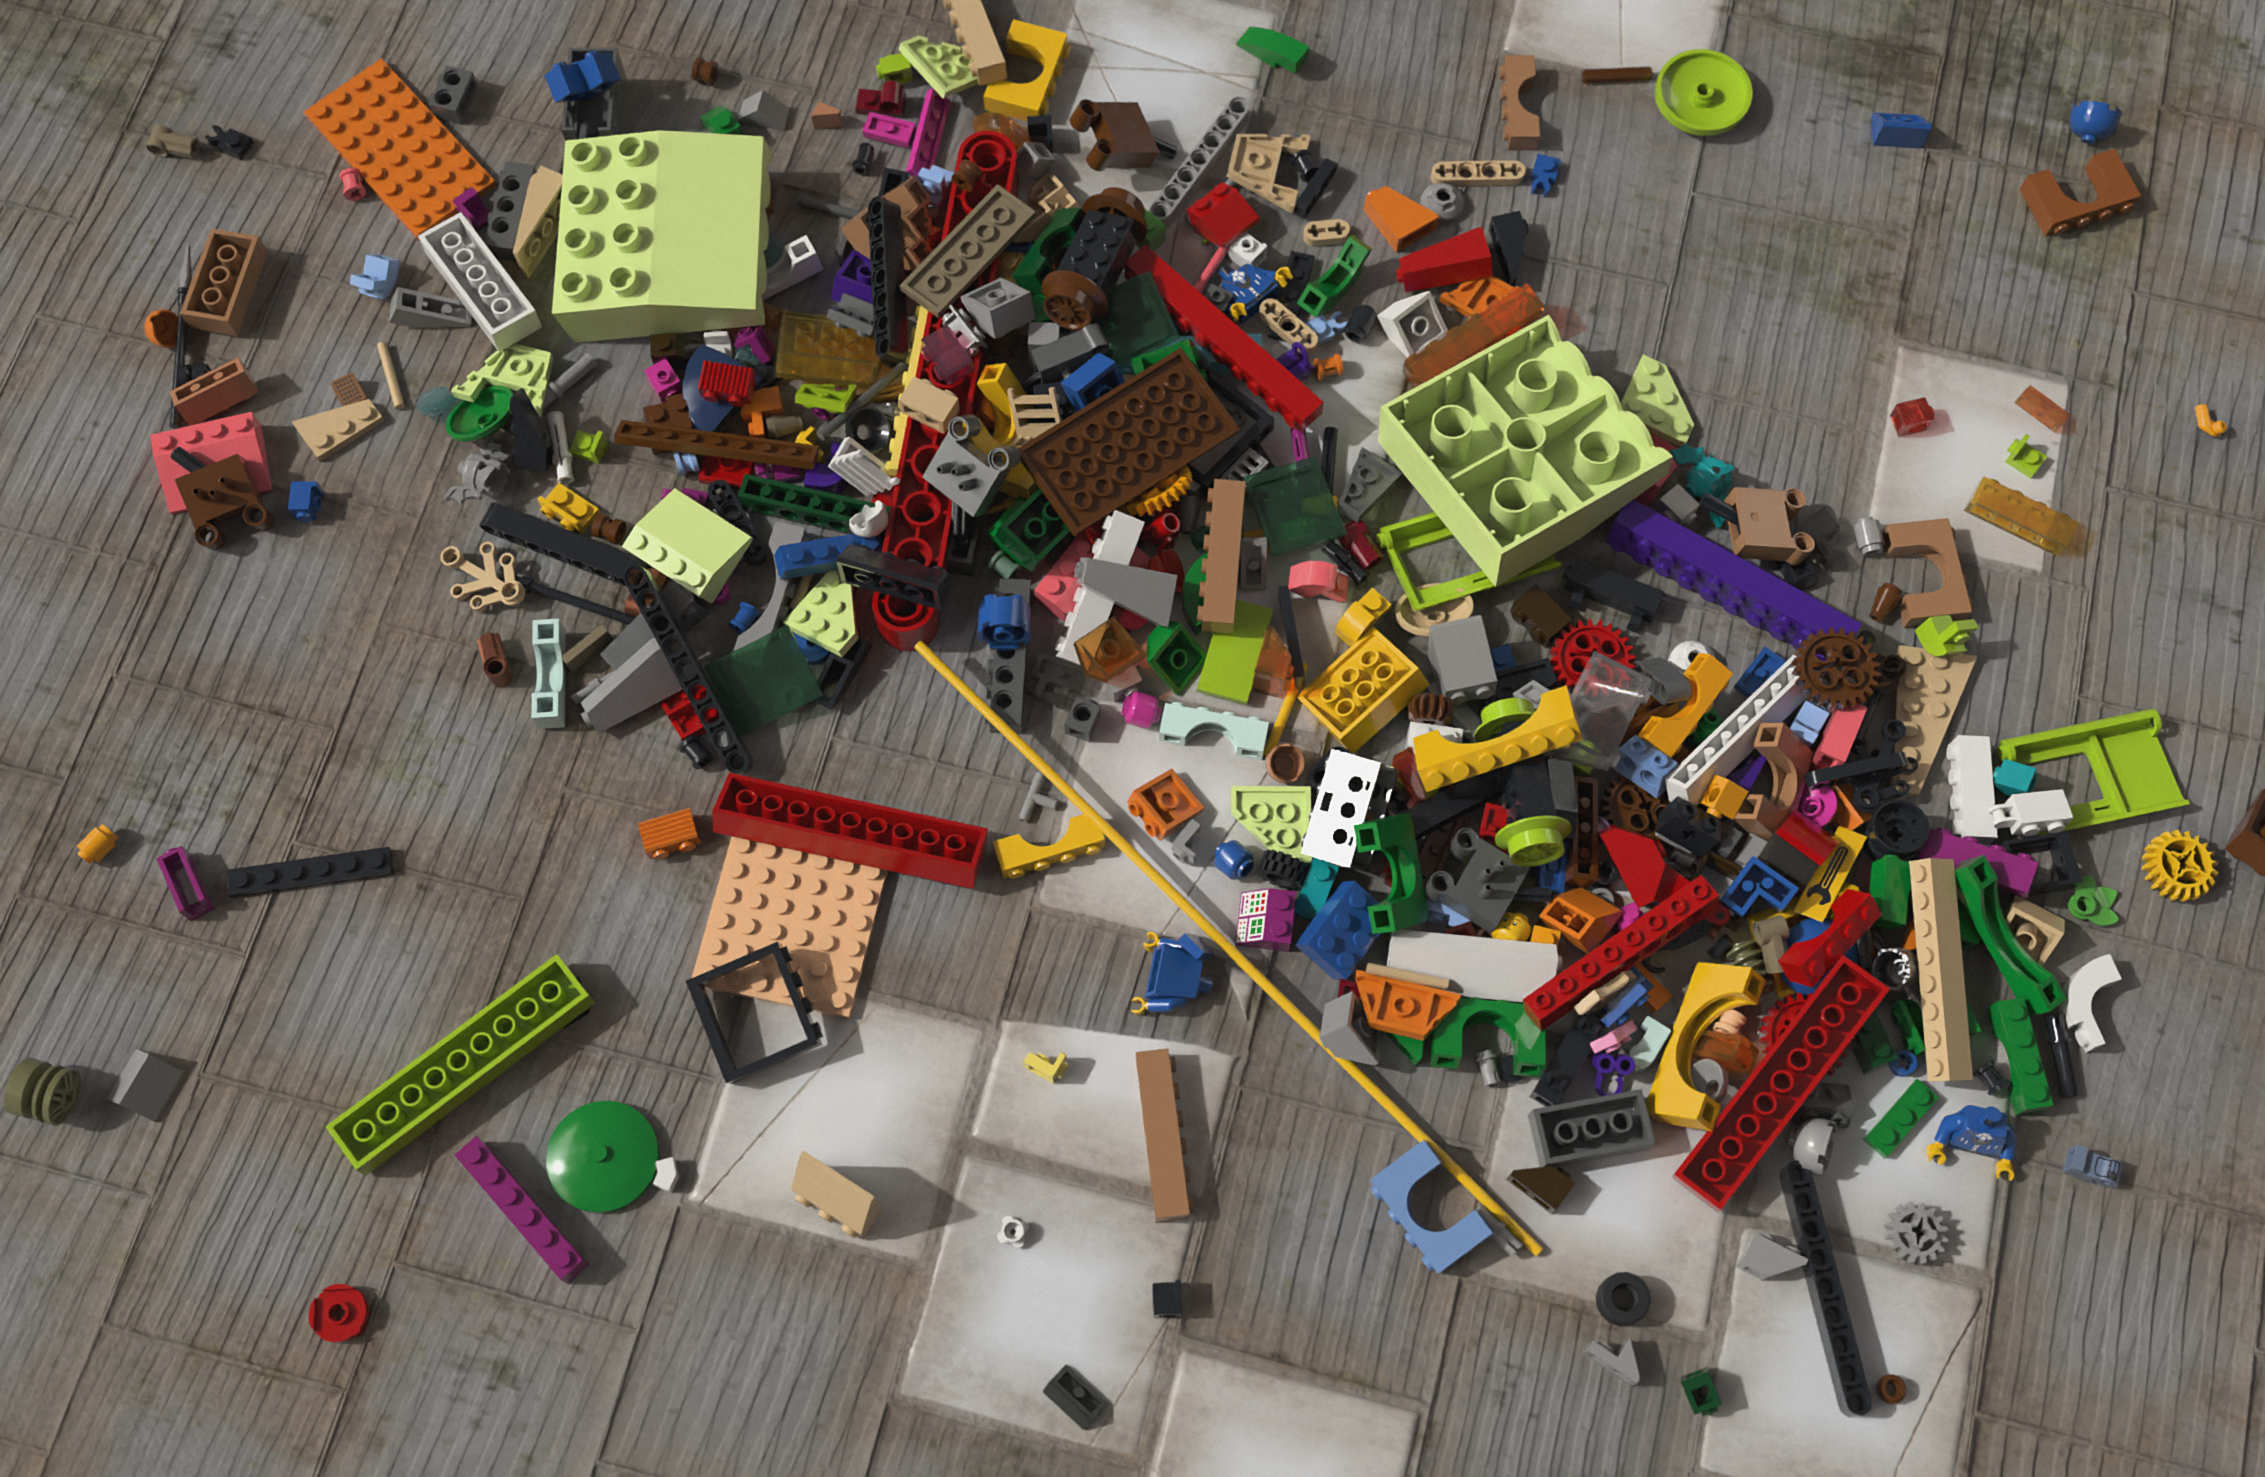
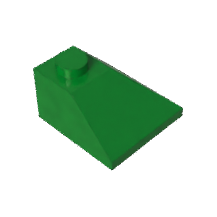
[1146,620,1207,696]

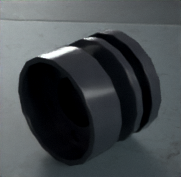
[1863,800,1930,862]

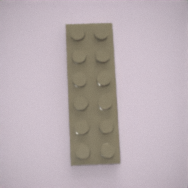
[900,184,1036,318]

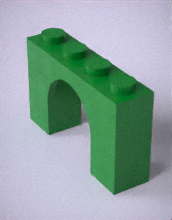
[1353,813,1430,934]
[1869,855,1980,950]
[1430,997,1546,1078]

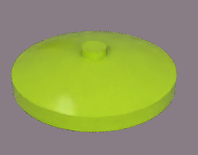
[1655,49,1753,136]

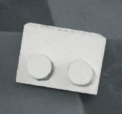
[828,437,900,497]

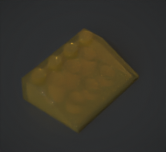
[775,310,879,389]

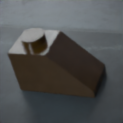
[650,333,705,370]
[1506,1166,1576,1214]

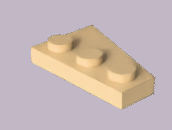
[291,399,385,462]

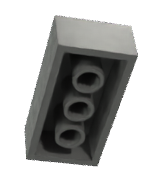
[1528,1089,1656,1167]

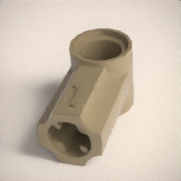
[145,124,200,159]
[1752,915,1789,974]

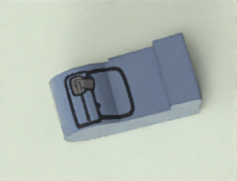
[2062,1144,2123,1188]

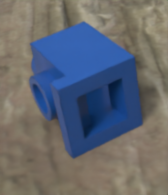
[288,481,325,523]

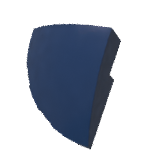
[682,345,762,432]

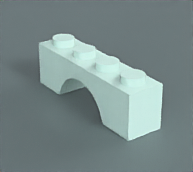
[531,619,566,729]
[1159,702,1269,760]

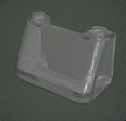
[1544,651,1653,771]

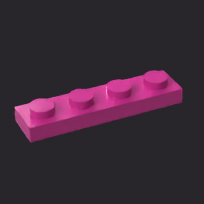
[906,88,951,177]

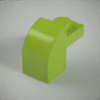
[1915,615,1979,656]

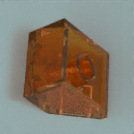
[1252,625,1295,699]

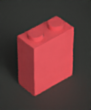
[1809,702,1867,771]

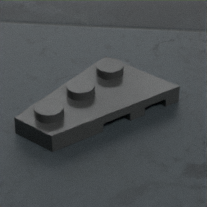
[1337,447,1403,523]

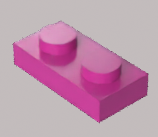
[862,112,916,148]

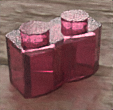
[920,325,975,385]

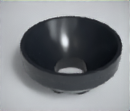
[845,407,891,453]

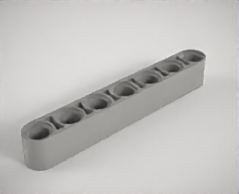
[1149,97,1250,231]

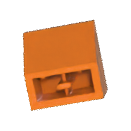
[1539,887,1623,954]

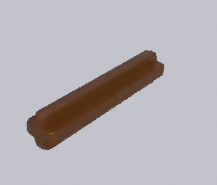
[1581,66,1652,84]

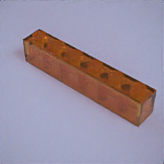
[1403,283,1545,388]

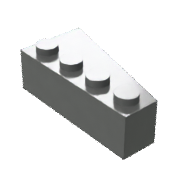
[600,580,711,671]

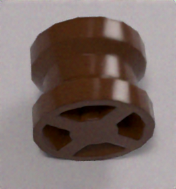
[691,57,718,85]
[951,160,983,192]

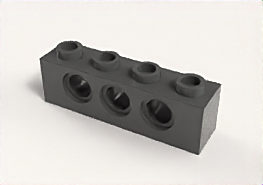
[482,161,537,261]

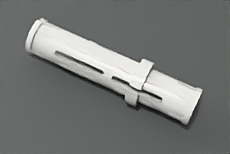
[547,411,574,485]

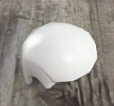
[849,500,888,538]

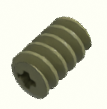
[1726,939,1775,997]

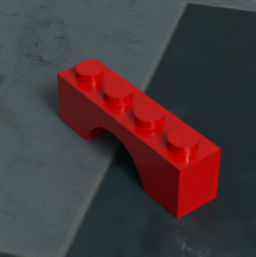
[1778,889,1882,987]

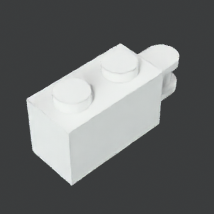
[1988,789,2073,836]

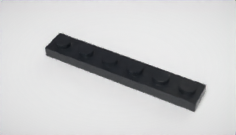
[227,847,393,898]

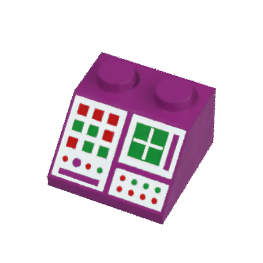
[1235,888,1296,952]

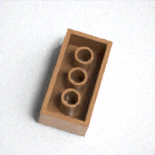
[180,228,268,336]

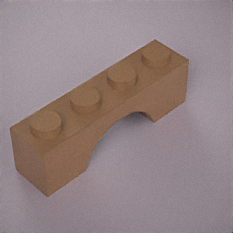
[1499,55,1540,150]

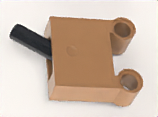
[1700,487,1815,565]

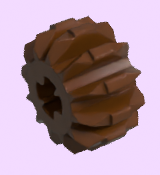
[1408,692,1453,726]

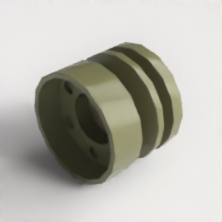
[4,1057,81,1126]

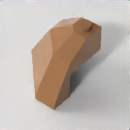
[841,175,934,271]

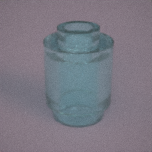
[415,384,455,419]

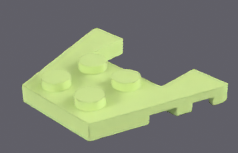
[451,343,554,418]

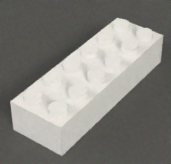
[418,212,542,352]

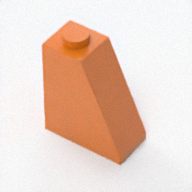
[1363,185,1439,252]

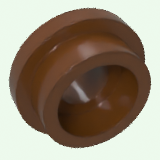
[1876,1374,1906,1404]

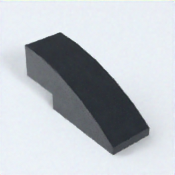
[808,637,872,710]

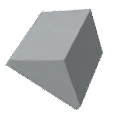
[106,1049,185,1122]

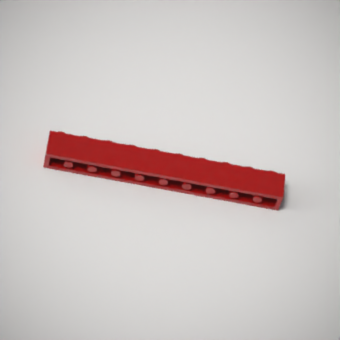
[1124,244,1324,433]

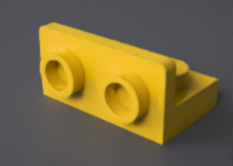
[537,483,600,536]

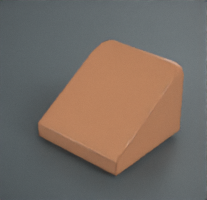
[811,102,843,129]

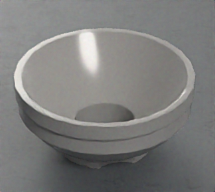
[1420,183,1464,225]
[1691,1059,1728,1103]

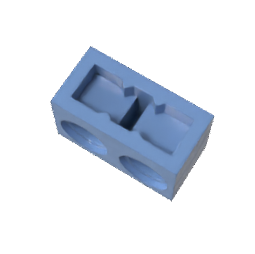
[1614,735,1678,798]

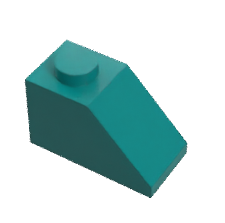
[1294,857,1339,921]

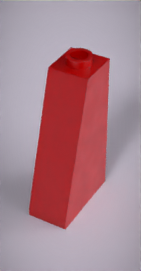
[1396,227,1492,293]

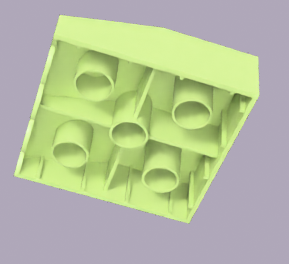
[552,130,772,343]
[1378,315,1673,587]

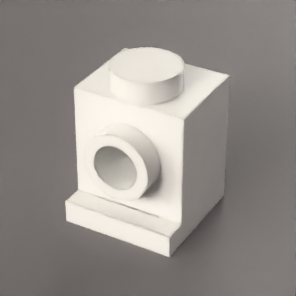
[1228,232,1268,267]

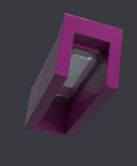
[156,846,216,921]

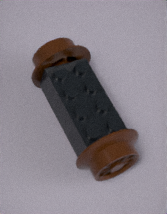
[1042,187,1147,330]

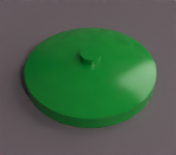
[546,1101,660,1214]

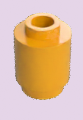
[77,824,119,864]

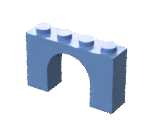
[1370,1140,1495,1274]

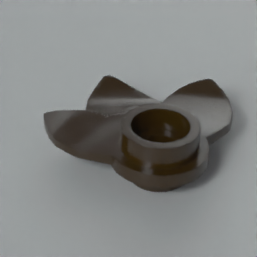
[1872,654,1907,695]

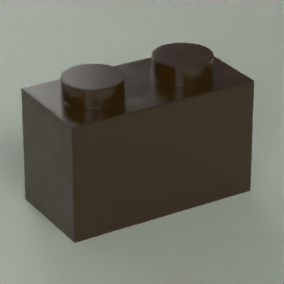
[1510,583,1572,648]

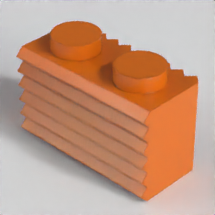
[638,808,701,860]

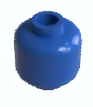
[1214,840,1254,880]

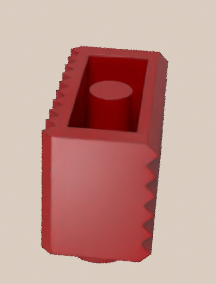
[698,360,756,407]

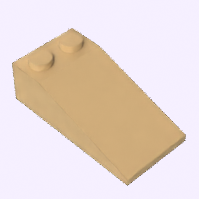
[513,166,563,280]

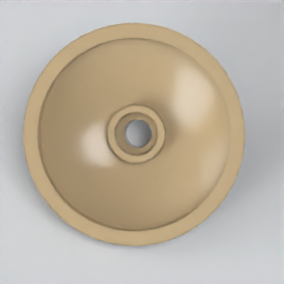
[1395,583,1474,637]

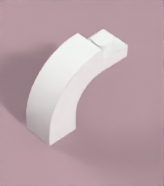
[2059,954,2122,1053]

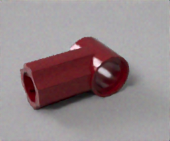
[1336,520,1384,570]

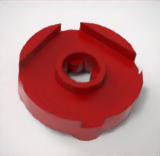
[308,1284,369,1343]

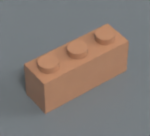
[170,357,259,426]

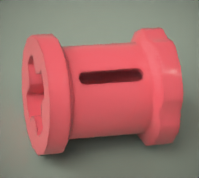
[339,168,366,201]

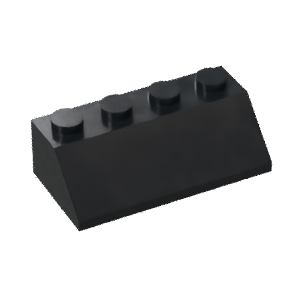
[836,544,951,611]

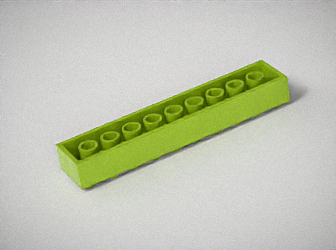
[325,954,595,1176]

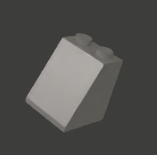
[1427,615,1497,705]

